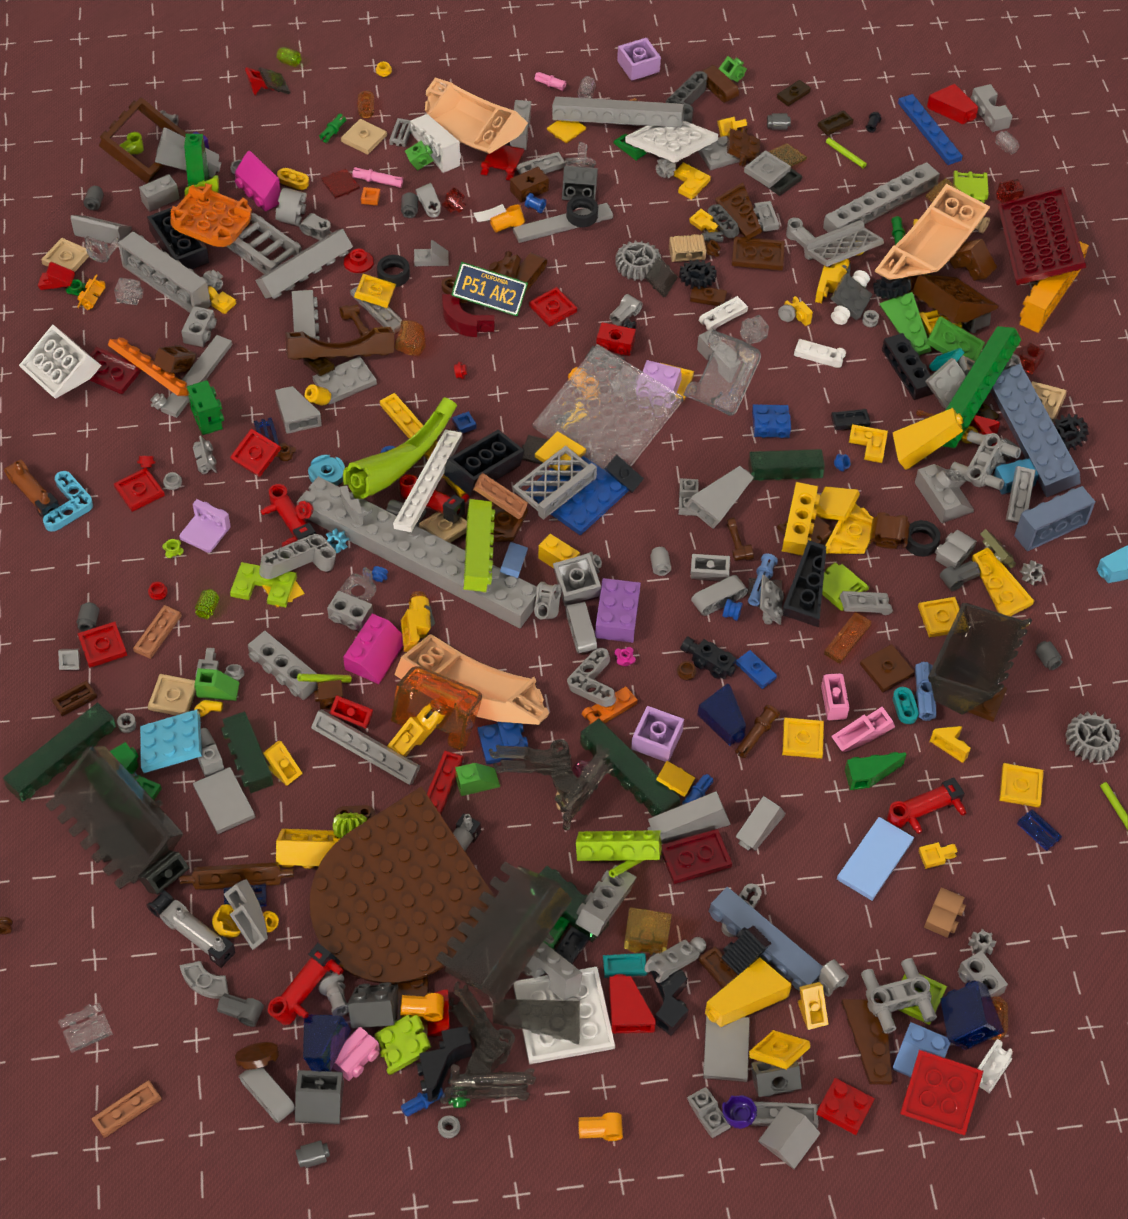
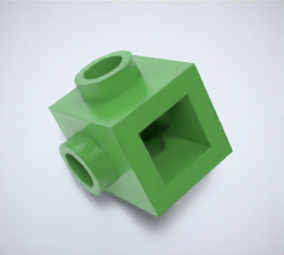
[719,56,747,82]
[405,140,434,171]

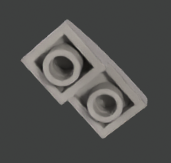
[679,478,698,516]
[340,485,366,525]
[687,1087,731,1138]

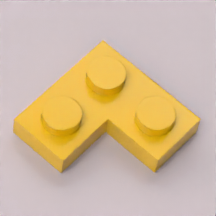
[674,162,711,200]
[849,424,888,463]

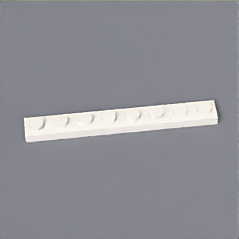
[393,429,463,532]

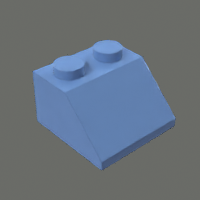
[892,1022,952,1077]

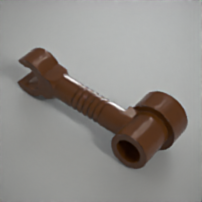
[339,304,369,337]
[727,518,754,561]

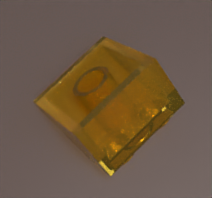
[624,907,672,955]

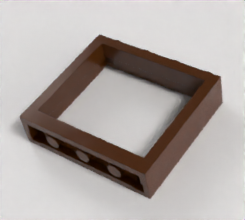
[99,97,187,184]

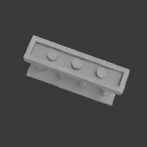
[226,212,302,274]

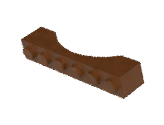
[285,327,394,360]

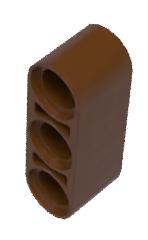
[701,65,739,103]
[515,252,547,295]

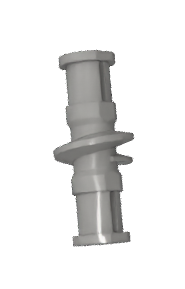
[319,971,349,1017]

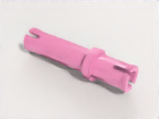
[352,167,403,188]

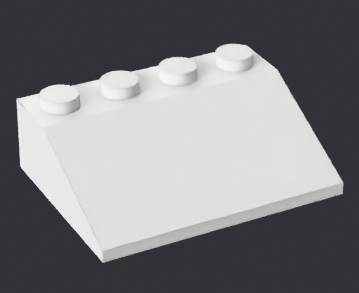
[19,325,101,399]

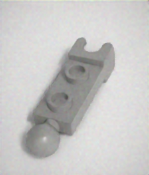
[645,937,706,983]

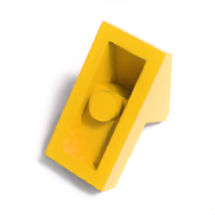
[930,726,971,763]
[263,741,303,786]
[798,982,829,1030]

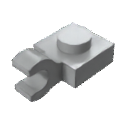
[195,648,219,677]

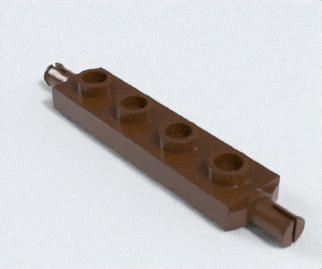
[179,862,294,890]

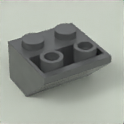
[562,166,598,200]
[348,982,398,1028]
[295,1070,344,1125]

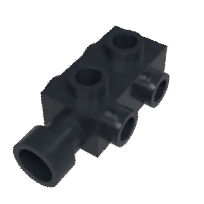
[680,636,737,680]

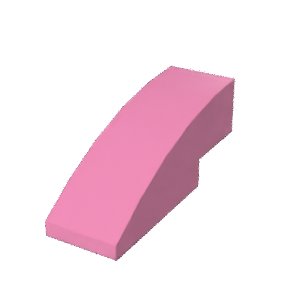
[831,707,895,753]

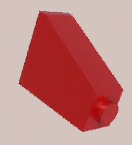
[927,84,978,124]
[609,974,656,1034]

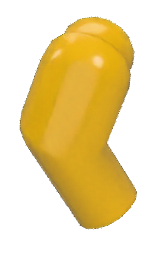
[194,700,223,717]

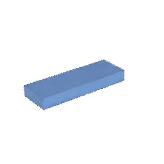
[500,542,528,578]

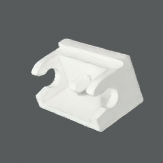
[977,1039,1013,1093]

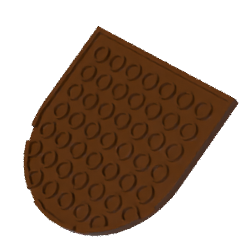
[310,786,511,984]

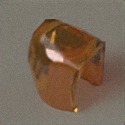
[395,320,426,357]

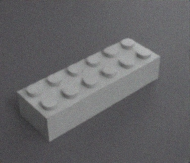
[118,232,211,313]

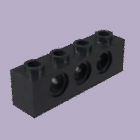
[882,333,933,400]

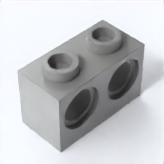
[181,306,217,347]
[327,591,373,631]
[958,950,1008,1005]

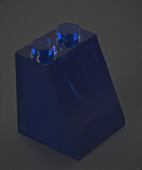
[940,980,1004,1050]

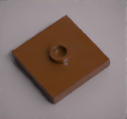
[860,644,915,692]

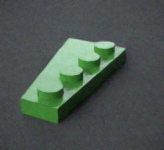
[879,292,931,355]

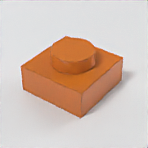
[361,187,380,206]

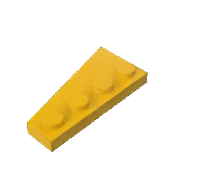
[972,548,1034,621]

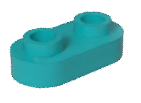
[893,687,919,724]

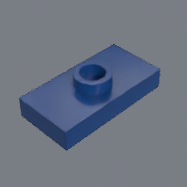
[736,650,777,689]

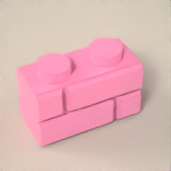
[821,674,849,720]
[329,1027,379,1081]

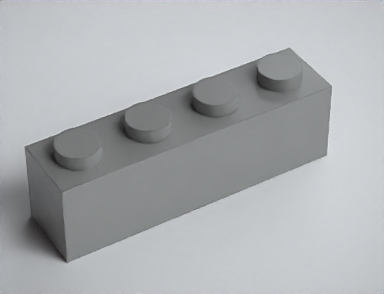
[292,290,320,340]

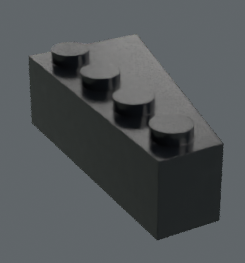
[783,540,827,627]

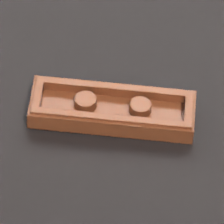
[473,473,528,519]
[133,605,182,659]
[91,1080,162,1138]

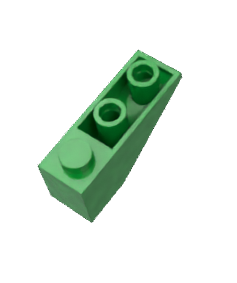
[845,752,906,790]

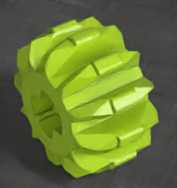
[333,812,367,838]

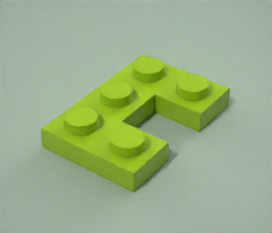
[230,562,297,608]

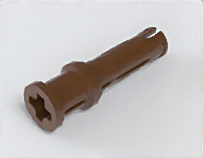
[735,705,780,758]

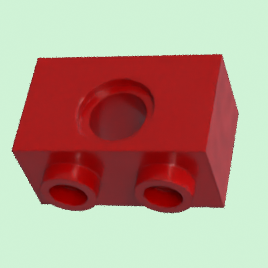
[596,322,636,356]

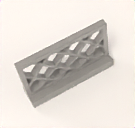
[804,220,884,267]
[513,446,597,520]

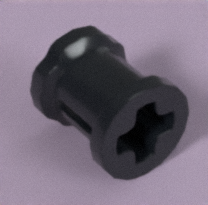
[146,890,174,918]

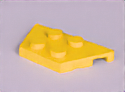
[825,503,874,554]

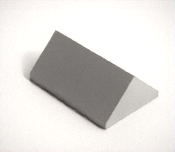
[71,215,132,246]

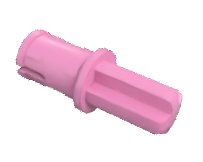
[535,72,566,91]

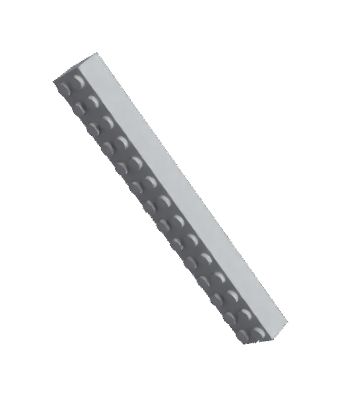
[297,476,537,628]

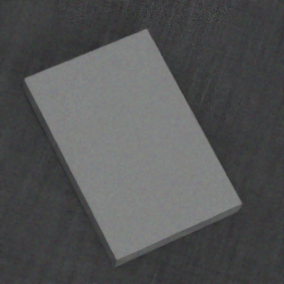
[193,767,255,834]
[703,1015,750,1082]

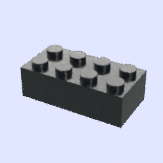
[147,205,209,269]
[444,429,524,496]

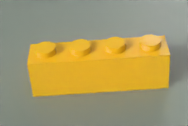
[276,829,341,868]

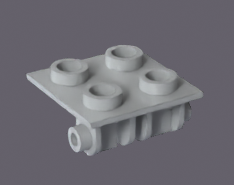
[760,574,784,625]

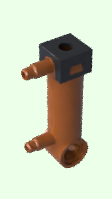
[4,459,59,519]

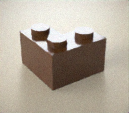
[949,239,997,281]

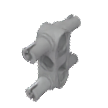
[950,430,1021,490]
[861,958,937,1034]

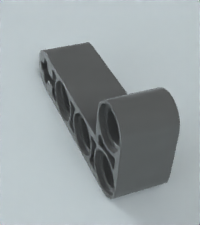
[666,71,707,124]

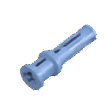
[748,553,778,606]

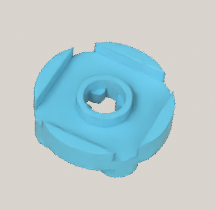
[308,455,345,486]

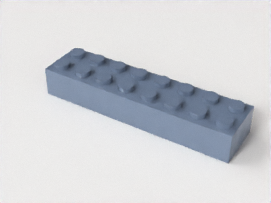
[990,363,1081,497]

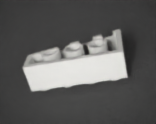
[410,114,461,173]

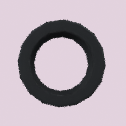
[566,196,598,227]
[377,255,410,287]
[905,520,941,557]

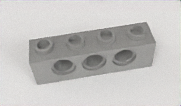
[248,631,318,700]
[575,865,637,936]

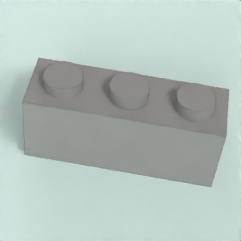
[915,464,974,523]

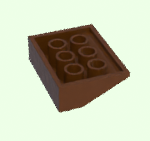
[912,274,999,324]

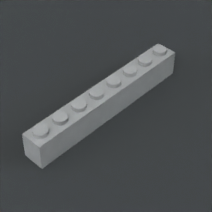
[552,97,684,128]

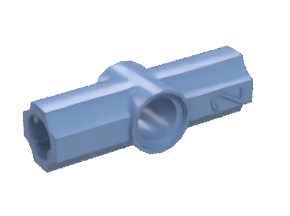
[915,662,936,721]

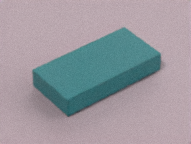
[929,348,964,372]
[603,953,647,978]

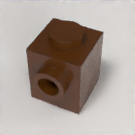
[314,680,343,710]

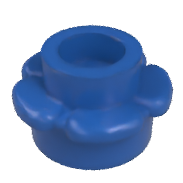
[834,454,851,472]
[370,566,388,582]

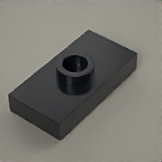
[831,409,870,430]
[604,455,644,493]
[555,927,590,965]

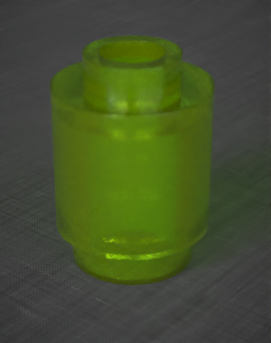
[277,47,301,67]
[195,589,220,619]

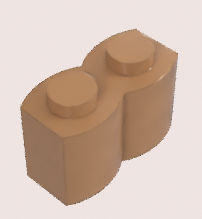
[924,887,966,938]

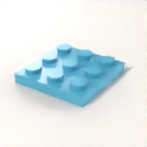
[140,709,202,773]

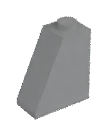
[275,386,322,434]
[736,796,786,851]

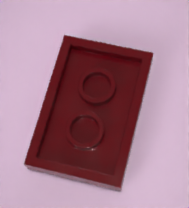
[89,347,142,395]
[661,829,732,884]

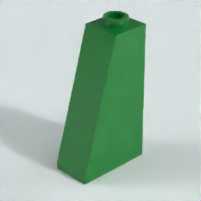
[184,134,210,187]

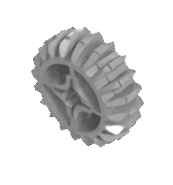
[615,240,661,282]
[1065,711,1121,763]

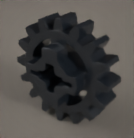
[679,259,717,289]
[873,277,911,299]
[1054,413,1089,451]

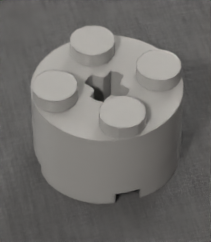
[275,188,307,226]

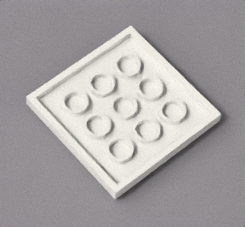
[625,120,718,162]
[513,967,615,1064]

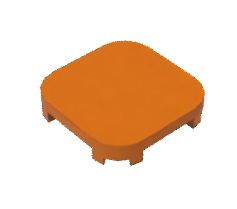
[170,183,252,247]

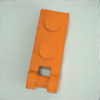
[581,686,638,729]

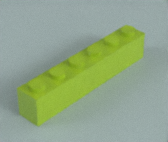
[463,499,495,592]

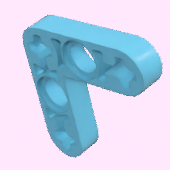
[43,471,93,531]

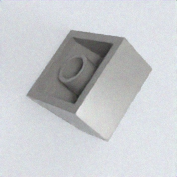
[553,553,601,606]

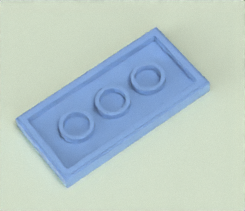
[837,817,914,901]

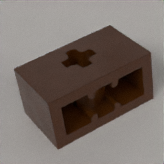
[510,167,549,203]

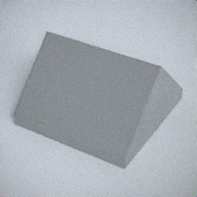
[758,1105,820,1169]

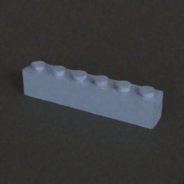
[708,887,823,991]

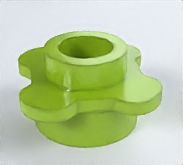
[162,539,184,558]

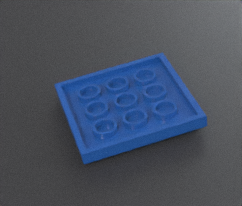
[526,456,628,535]

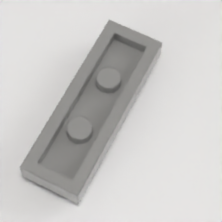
[1006,466,1035,523]

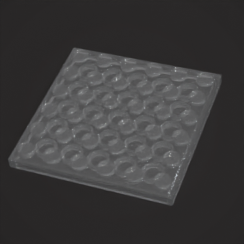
[532,344,684,472]

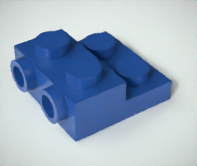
[752,404,791,438]
[477,722,528,765]

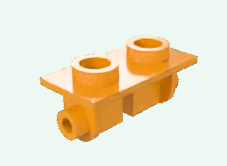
[77,274,105,310]

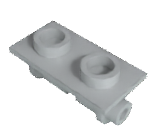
[193,436,217,474]

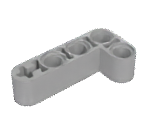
[259,534,336,579]

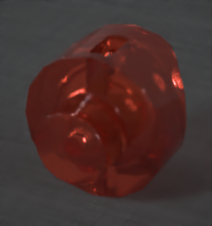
[442,187,466,213]

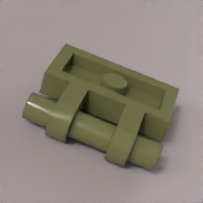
[980,529,1016,568]

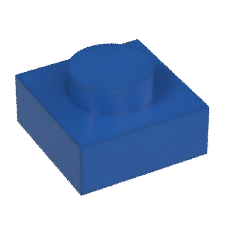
[452,411,476,434]

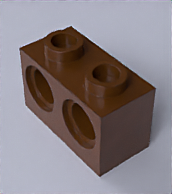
[154,345,197,373]

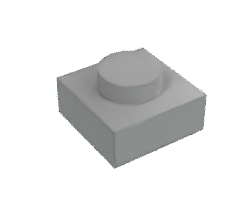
[58,649,80,670]

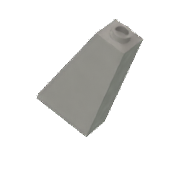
[155,128,221,177]
[685,466,754,529]
[647,792,731,844]

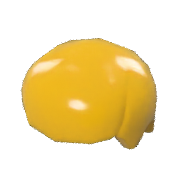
[212,904,241,938]

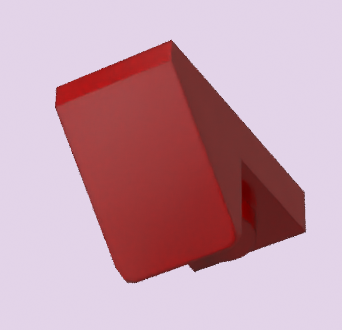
[245,67,278,95]
[38,262,75,290]
[970,415,1000,446]

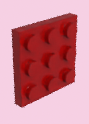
[900,1050,984,1136]

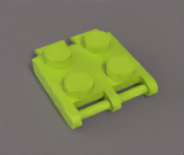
[953,171,988,203]
[822,562,869,611]
[374,1014,431,1075]

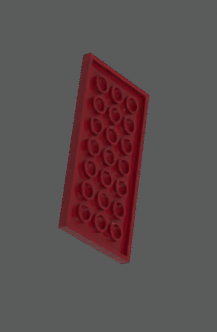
[998,186,1086,285]

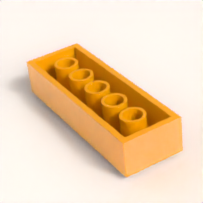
[1019,241,1089,333]

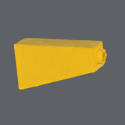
[893,408,964,470]
[705,958,791,1027]

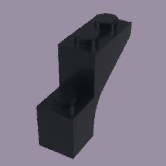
[650,952,689,1036]
[416,1026,473,1102]

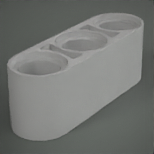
[691,575,748,616]
[565,602,597,653]
[239,1067,295,1123]

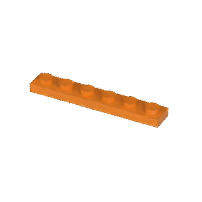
[108,338,188,396]

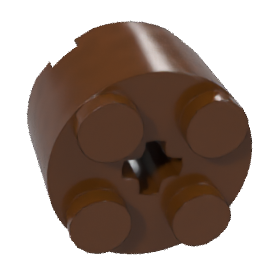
[870,512,910,549]

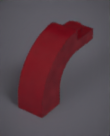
[442,294,495,337]

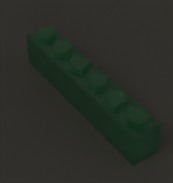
[3,702,116,802]
[580,718,680,817]

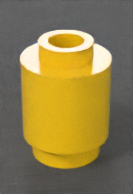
[305,384,331,406]

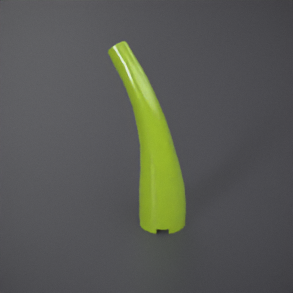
[343,397,457,499]

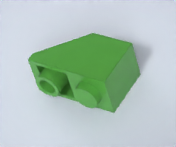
[194,668,240,701]

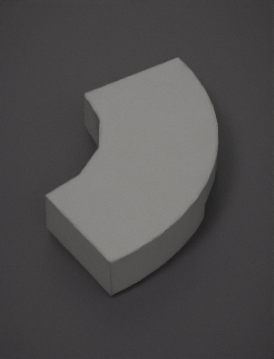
[180,961,229,999]

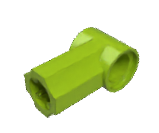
[119,132,144,155]

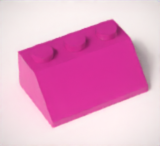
[235,151,281,212]
[343,614,403,684]

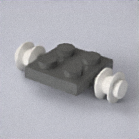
[830,270,873,325]

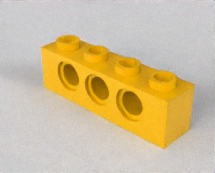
[782,482,820,555]

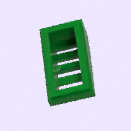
[613,134,648,160]

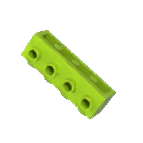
[576,830,662,861]

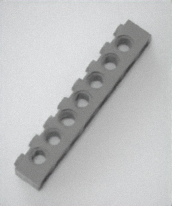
[823,162,940,233]

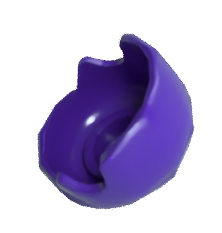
[722,1095,757,1129]

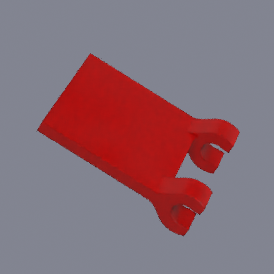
[481,145,525,181]

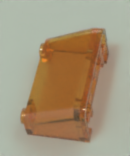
[391,666,482,751]

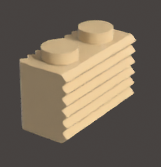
[669,234,706,262]

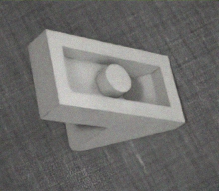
[414,240,449,266]

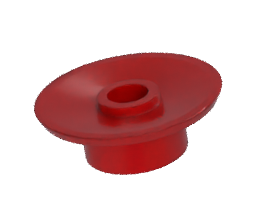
[343,249,374,273]

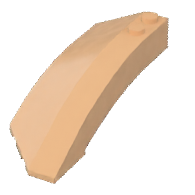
[425,78,528,154]
[875,184,990,280]
[395,634,549,725]

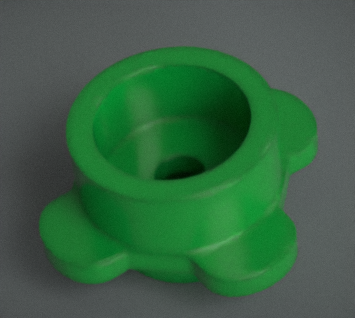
[66,279,86,296]
[448,1092,470,1108]

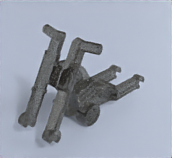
[489,739,613,830]
[440,981,536,1104]

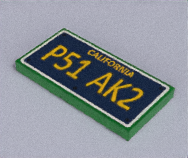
[451,261,528,316]

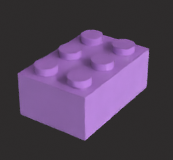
[595,578,641,643]

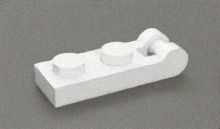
[699,296,748,330]
[794,339,846,368]

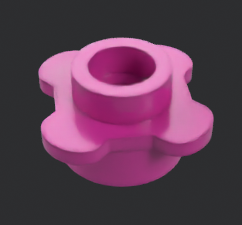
[614,647,636,666]

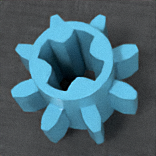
[326,528,349,553]

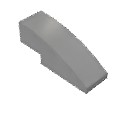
[224,879,268,950]

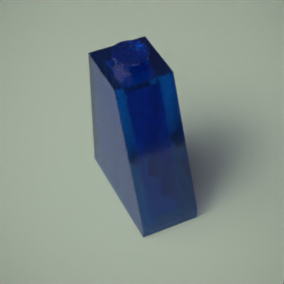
[698,683,746,746]
[303,1014,351,1072]

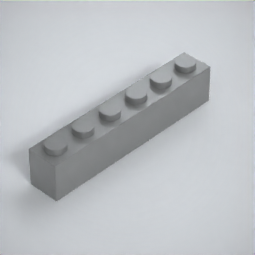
[255,229,353,299]

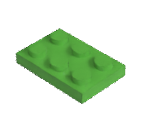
[926,316,985,362]

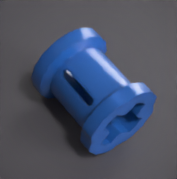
[525,193,547,213]

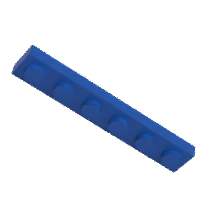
[898,94,962,165]

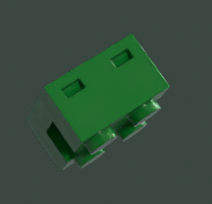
[186,380,224,435]

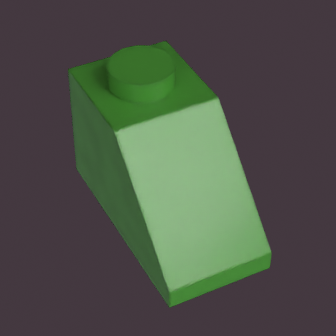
[455,763,500,796]

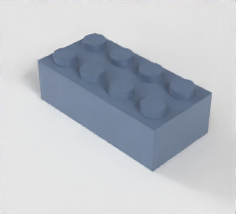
[1014,486,1096,552]

